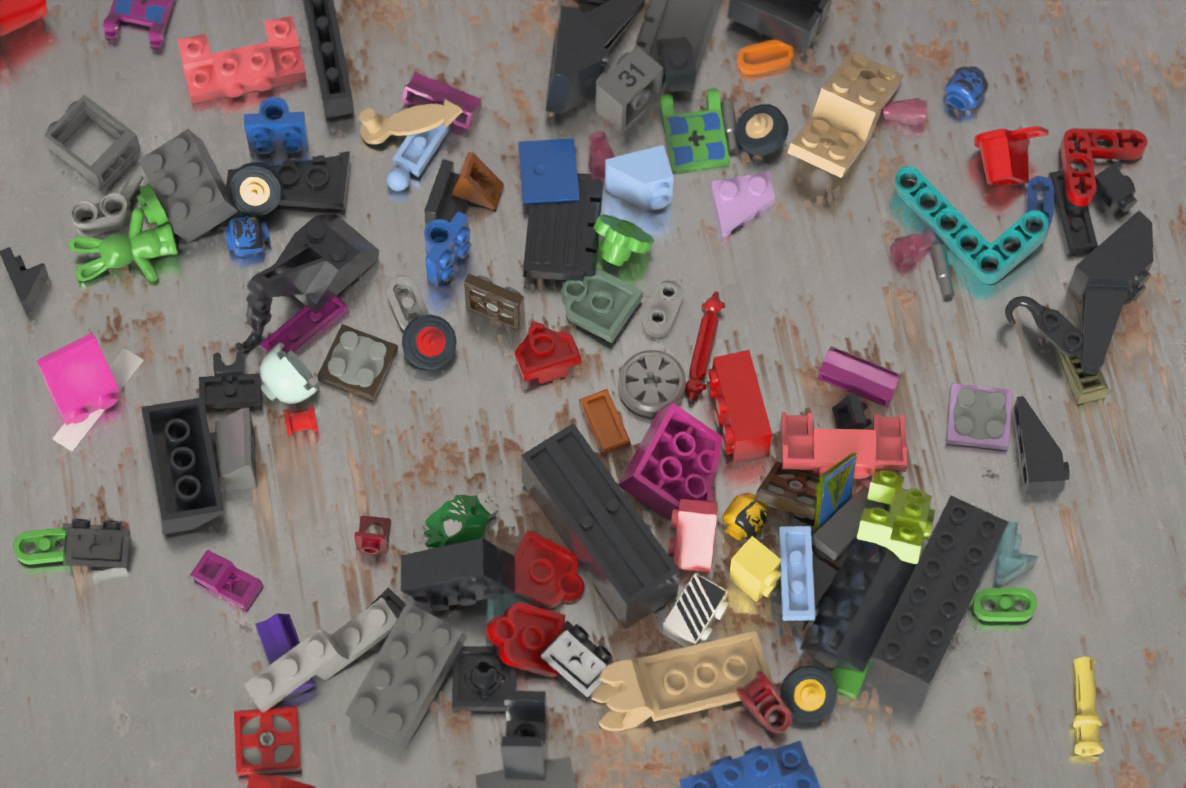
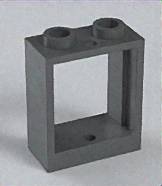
[44,95,140,189]

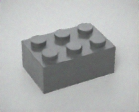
[138,129,239,242]

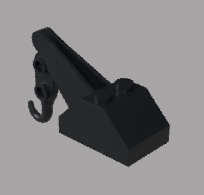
[545,0,645,114]
[1005,210,1153,375]
[236,213,379,351]

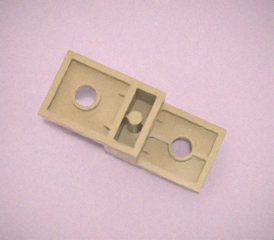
[788,51,904,178]

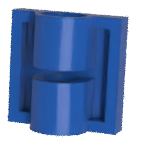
[244,97,309,154]
[424,211,472,289]

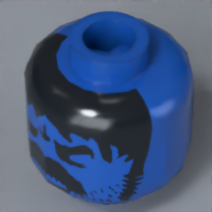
[945,66,988,111]
[224,214,270,256]

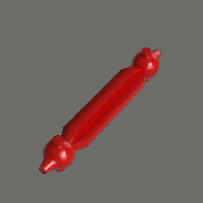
[685,291,725,402]

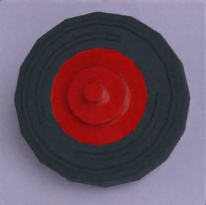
[401,314,457,369]

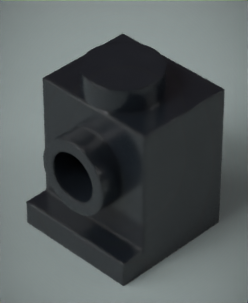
[1095,161,1137,215]

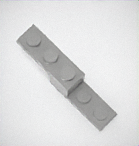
[244,597,398,712]

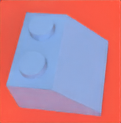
[605,145,674,210]

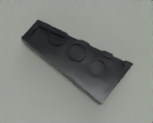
[226,151,350,210]

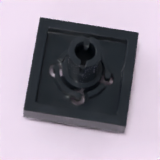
[452,646,517,711]

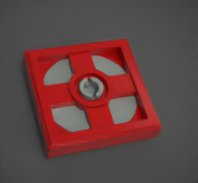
[234,706,301,776]

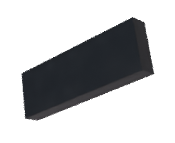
[1048,168,1098,256]

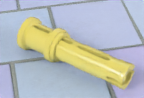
[1073,657,1103,755]

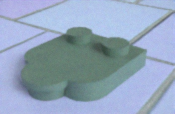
[561,270,644,343]

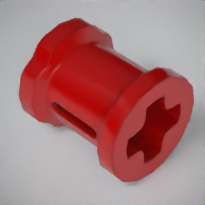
[283,404,318,436]

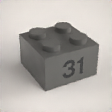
[596,46,663,133]

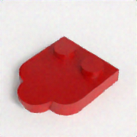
[514,530,585,609]
[486,603,566,678]

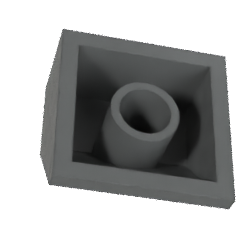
[210,408,257,490]

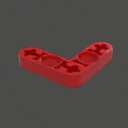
[1060,128,1148,206]

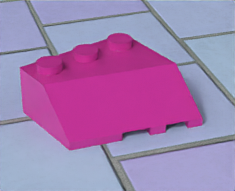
[618,402,722,521]

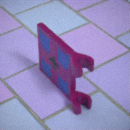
[103,0,175,48]

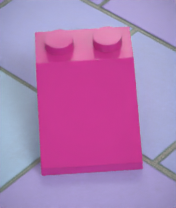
[36,332,122,426]

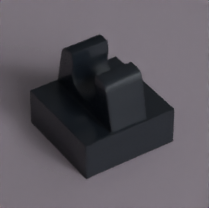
[832,395,872,430]

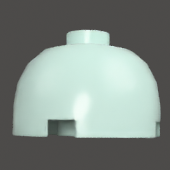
[260,343,319,404]

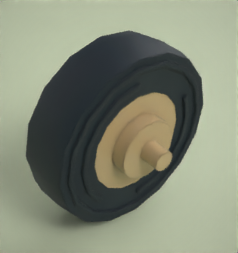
[735,104,789,156]

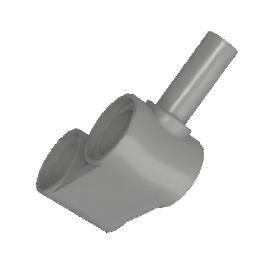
[71,172,144,238]

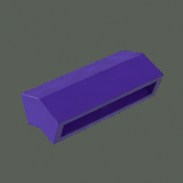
[255,613,316,700]

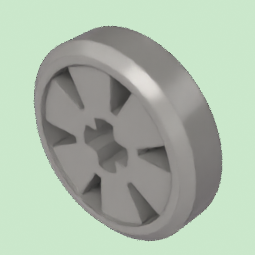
[618,350,686,417]

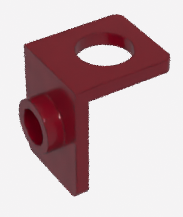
[354,516,391,554]

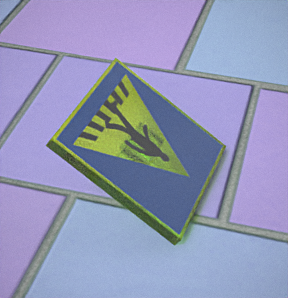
[814,452,857,531]

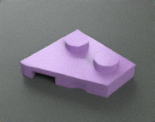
[710,171,775,238]

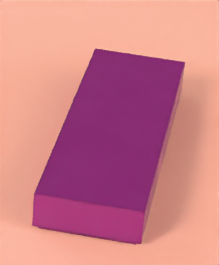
[260,295,349,355]

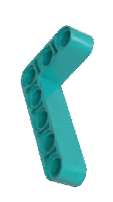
[895,166,1048,284]

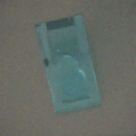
[993,520,1038,588]

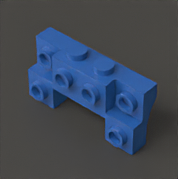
[679,740,821,788]

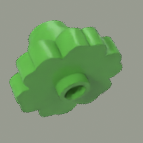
[593,214,654,266]

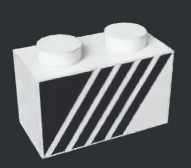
[662,573,729,647]

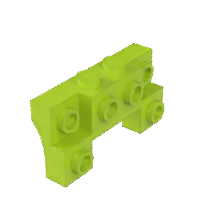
[857,470,936,564]

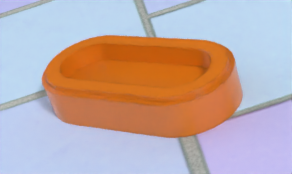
[736,39,794,76]

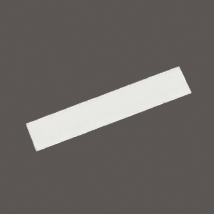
[53,348,144,451]

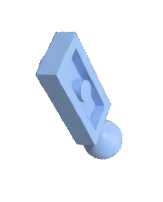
[386,123,449,191]

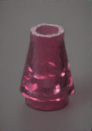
[884,97,927,127]
[588,131,615,177]
[890,229,936,265]

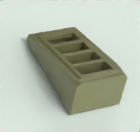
[1058,349,1109,405]

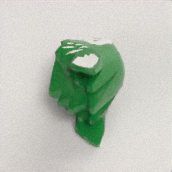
[424,492,499,549]

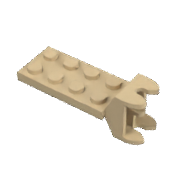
[591,631,775,731]

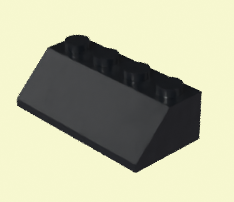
[141,397,224,534]

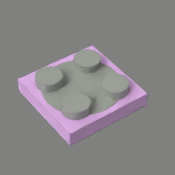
[946,383,1013,450]

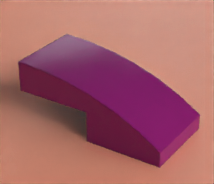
[190,549,264,610]

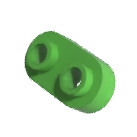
[136,183,169,227]
[13,528,65,565]
[973,588,1037,622]

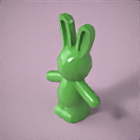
[68,208,178,282]

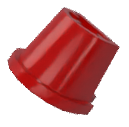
[974,126,1049,186]

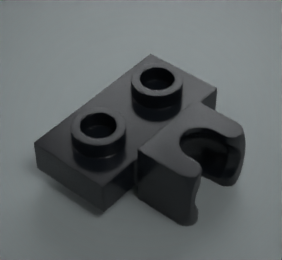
[199,351,262,409]

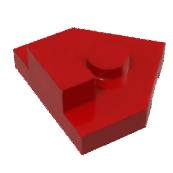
[514,321,582,384]

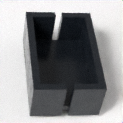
[727,0,832,52]
[401,538,515,611]

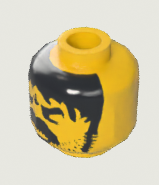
[722,493,769,540]

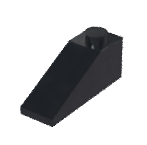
[1013,396,1070,494]

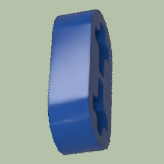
[1025,176,1054,232]

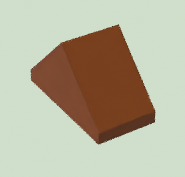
[452,152,504,209]

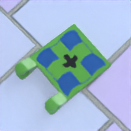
[660,88,730,172]

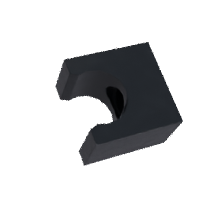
[501,690,550,780]

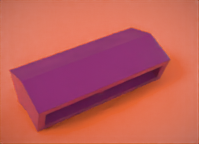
[401,72,482,129]
[818,346,902,408]

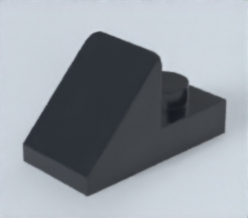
[0,247,48,314]

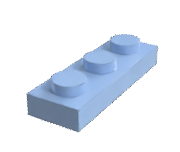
[778,526,815,621]

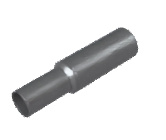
[720,100,739,153]
[931,244,955,298]

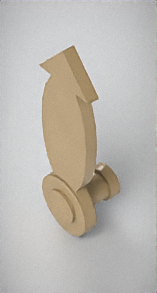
[359,99,463,144]

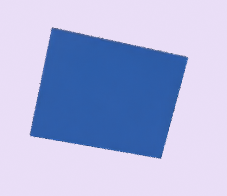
[518,138,579,203]

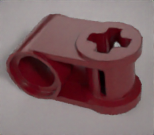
[735,670,792,733]

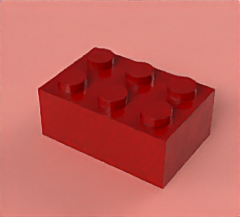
[707,350,772,464]

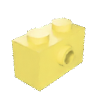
[729,536,781,603]

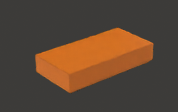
[579,389,631,456]

